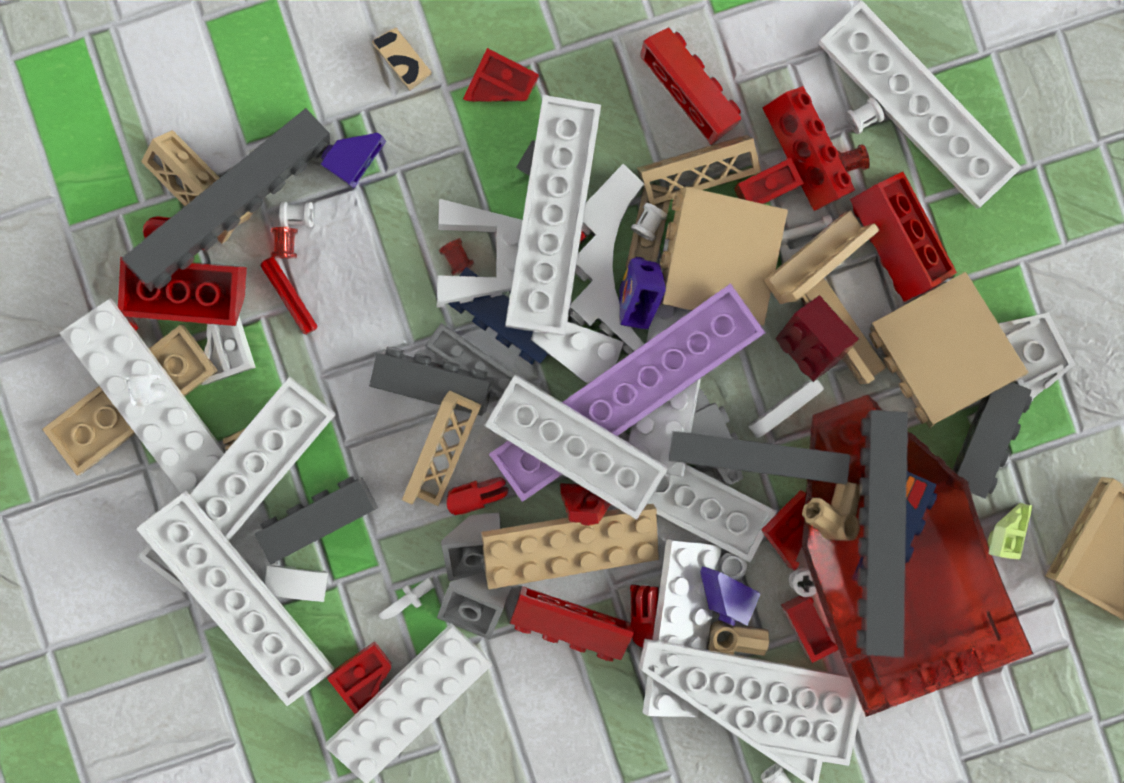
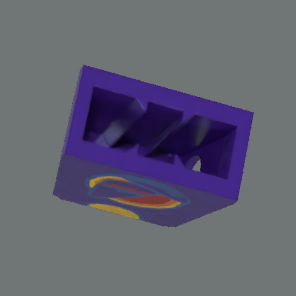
[619,257,666,330]

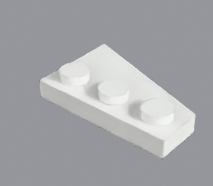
[531,321,624,384]

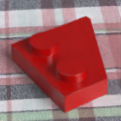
[463,48,540,102]
[560,483,610,526]
[761,490,813,571]
[327,641,392,714]

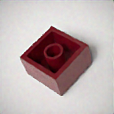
[775,295,859,382]

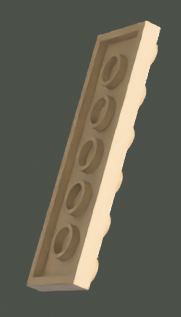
[42,325,218,476]
[481,503,659,590]

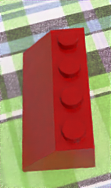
[640,27,742,145]
[850,172,957,302]
[118,257,247,326]
[510,586,634,662]

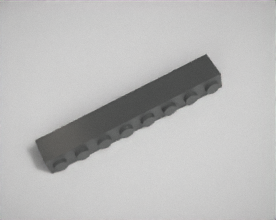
[122,108,330,292]
[856,410,908,657]

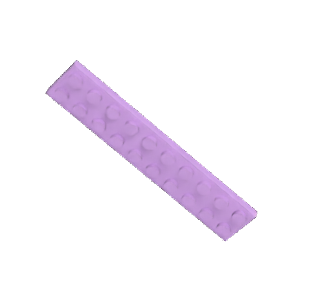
[489,283,765,502]

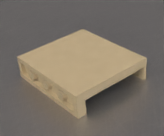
[660,187,788,326]
[869,272,1029,428]
[1045,477,1124,621]

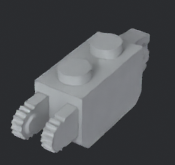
[691,388,743,485]

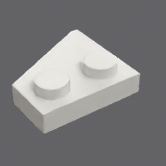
[202,317,256,385]

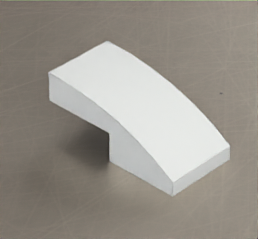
[264,564,328,602]

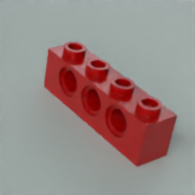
[762,86,855,211]

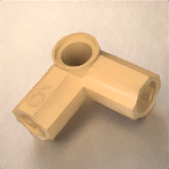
[802,482,860,541]
[708,620,769,656]

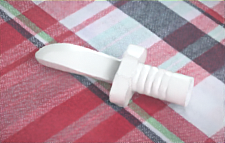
[379,577,435,619]

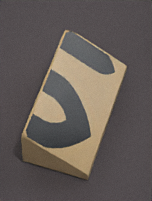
[372,28,432,91]

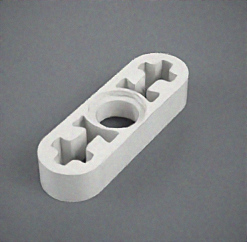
[748,379,824,438]

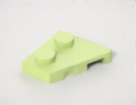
[988,503,1032,560]

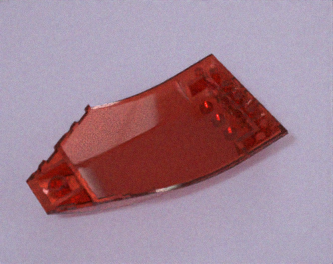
[802,394,1033,717]

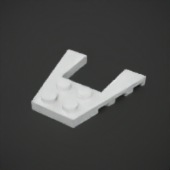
[437,199,523,307]
[967,313,1075,424]

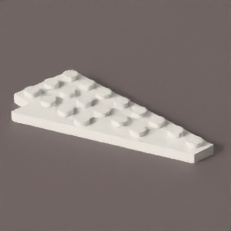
[639,639,867,783]

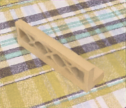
[141,130,253,244]
[637,135,761,205]
[763,210,879,304]
[801,278,886,384]
[402,391,482,506]

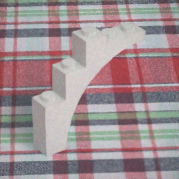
[569,164,644,355]

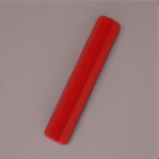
[260,257,318,335]

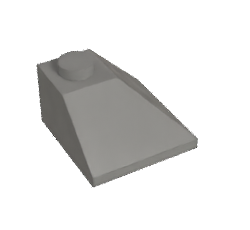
[441,513,502,581]
[437,571,512,640]

